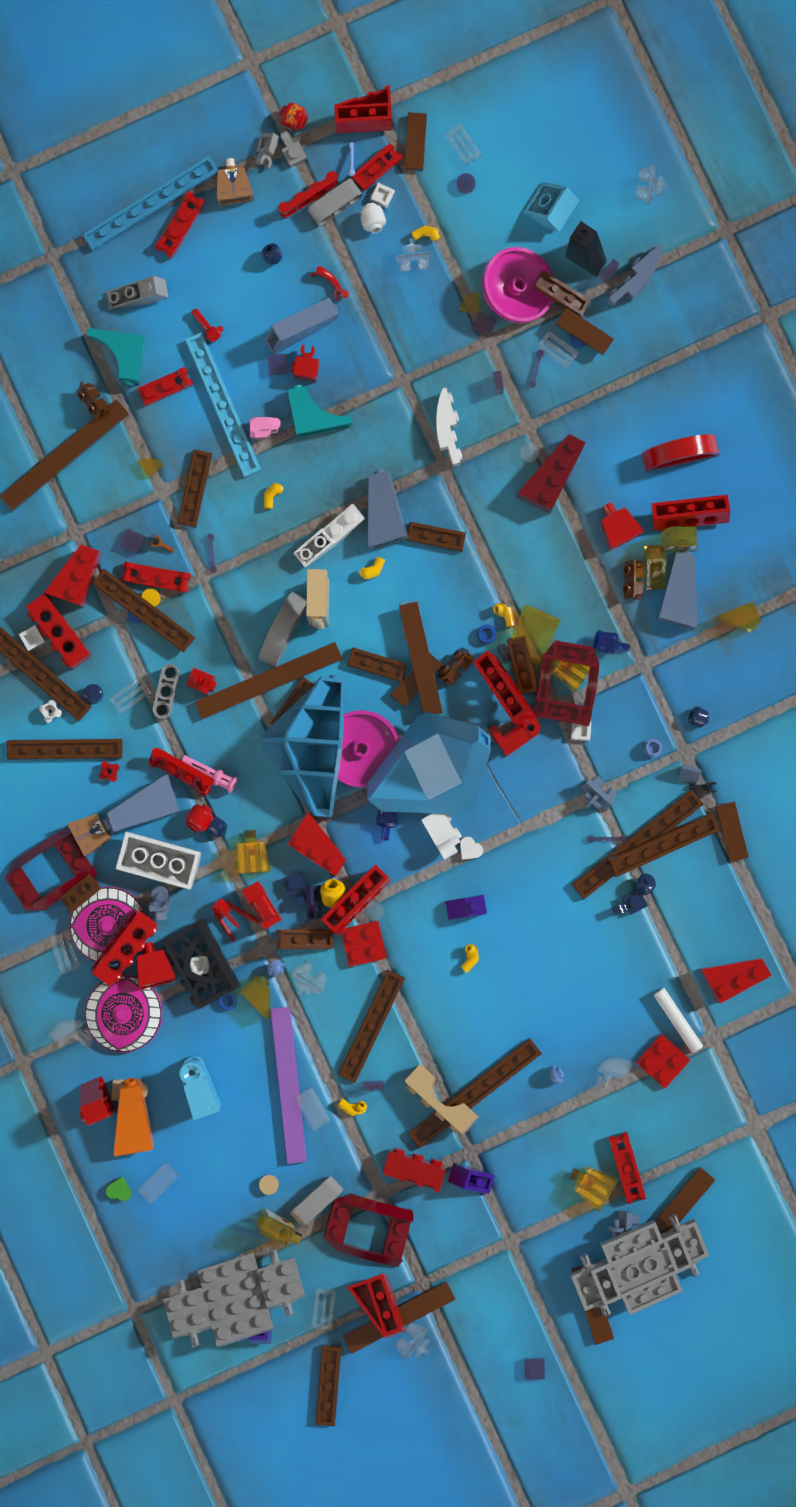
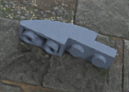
[607,243,663,308]

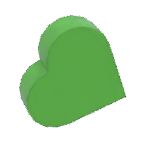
[106,1176,132,1201]

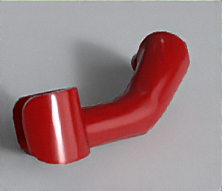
[310,266,349,300]

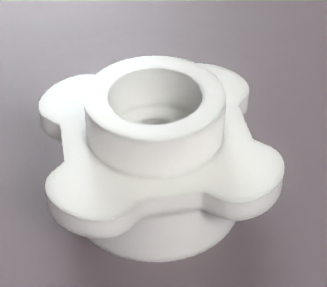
[39,700,62,723]

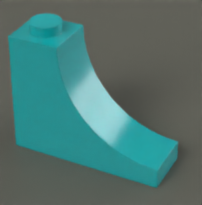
[87,328,146,386]
[287,385,353,438]

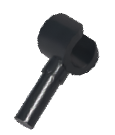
[689,782,717,793]

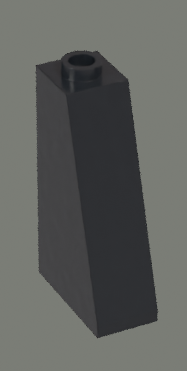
[565,221,607,277]

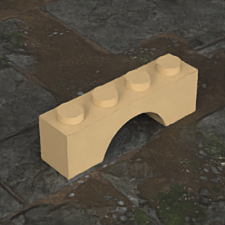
[405,1064,479,1135]

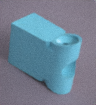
[180,1055,222,1120]

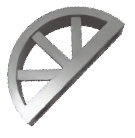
[258,592,307,668]

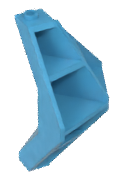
[261,675,345,818]
[367,712,491,815]

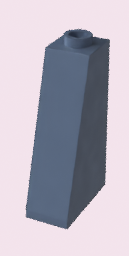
[264,298,339,355]
[368,470,409,550]
[657,550,697,630]
[104,775,179,833]

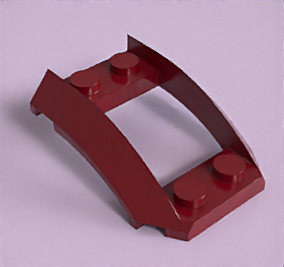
[534,640,600,727]
[5,827,97,911]
[323,1193,413,1267]

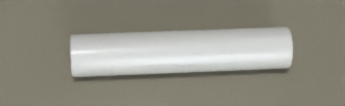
[653,988,703,1053]

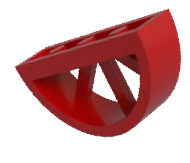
[642,434,720,472]

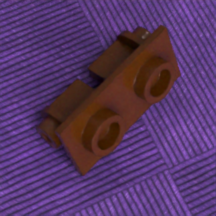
[78,381,110,421]
[623,559,644,600]
[437,648,474,686]
[60,874,102,913]

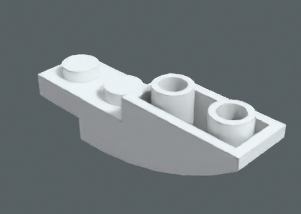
[436,388,463,468]
[294,504,365,568]

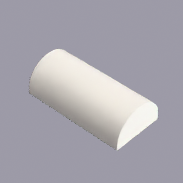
[116,831,201,889]

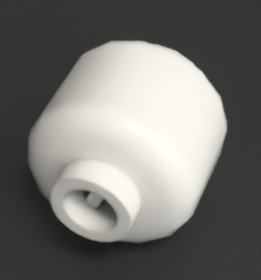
[359,203,386,233]

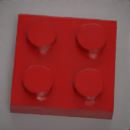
[341,921,387,967]
[636,1034,691,1089]

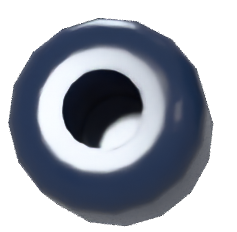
[261,243,283,265]
[84,684,104,703]
[688,706,709,728]
[206,816,227,838]
[634,874,656,895]

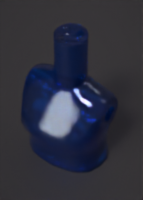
[593,630,630,655]
[376,809,398,841]

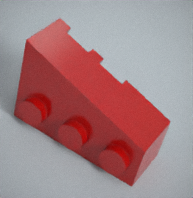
[334,85,392,133]
[44,545,102,607]
[287,812,347,876]
[699,958,772,1004]
[79,1076,117,1126]
[383,1148,446,1193]
[347,1274,406,1338]

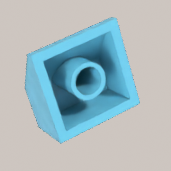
[523,182,580,232]

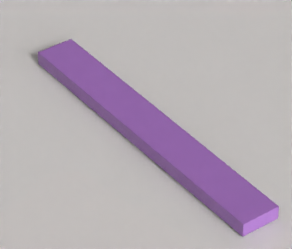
[271,1006,307,1164]

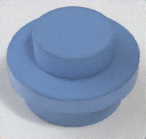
[643,738,663,758]
[267,960,286,977]
[548,1065,565,1084]

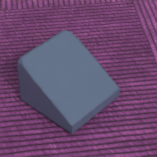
[678,765,702,784]

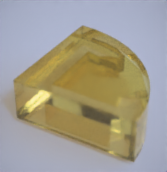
[459,293,479,313]
[137,458,164,478]

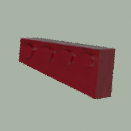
[516,434,586,514]

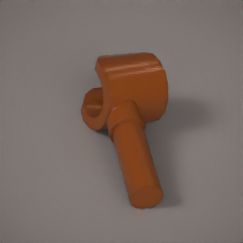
[148,534,175,553]

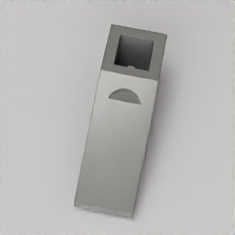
[106,276,169,310]

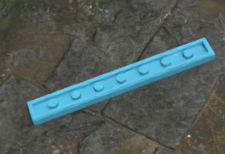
[185,332,261,478]

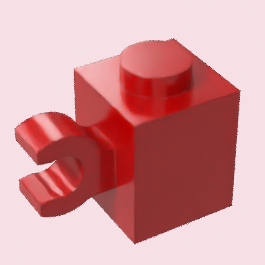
[291,345,320,382]
[186,667,217,696]

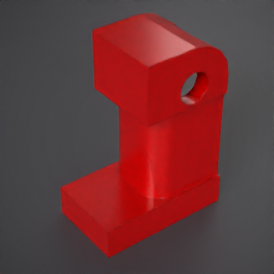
[488,716,540,757]
[242,881,283,930]

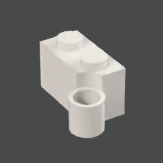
[421,813,462,860]

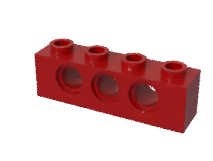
[651,495,731,531]
[26,593,92,669]
[473,651,535,726]
[321,864,391,936]
[90,908,158,987]

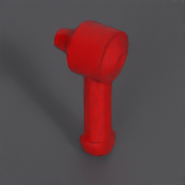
[191,308,224,343]

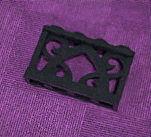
[162,919,241,1009]

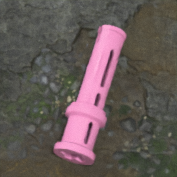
[182,755,238,793]

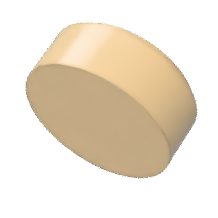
[259,1174,279,1195]

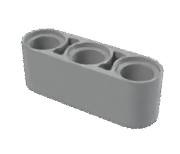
[307,179,363,226]
[153,664,180,720]
[289,1175,344,1227]

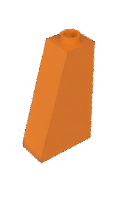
[114,1078,154,1156]

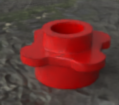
[99,761,120,782]

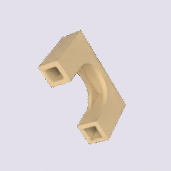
[306,569,329,629]

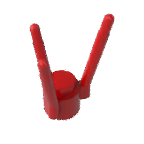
[211,898,259,942]

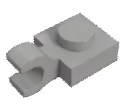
[280,131,307,168]
[256,133,279,168]

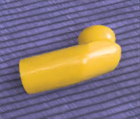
[411,225,440,241]
[263,483,283,509]
[359,557,385,580]
[493,603,515,628]
[460,944,479,973]
[338,1099,367,1116]

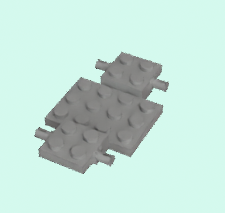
[570,1214,709,1316]
[164,1250,305,1347]

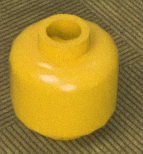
[320,879,346,908]

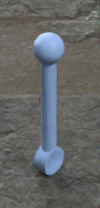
[348,142,355,176]

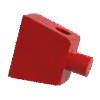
[600,502,644,551]
[136,942,175,990]

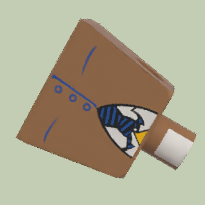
[217,158,254,206]
[67,814,111,857]

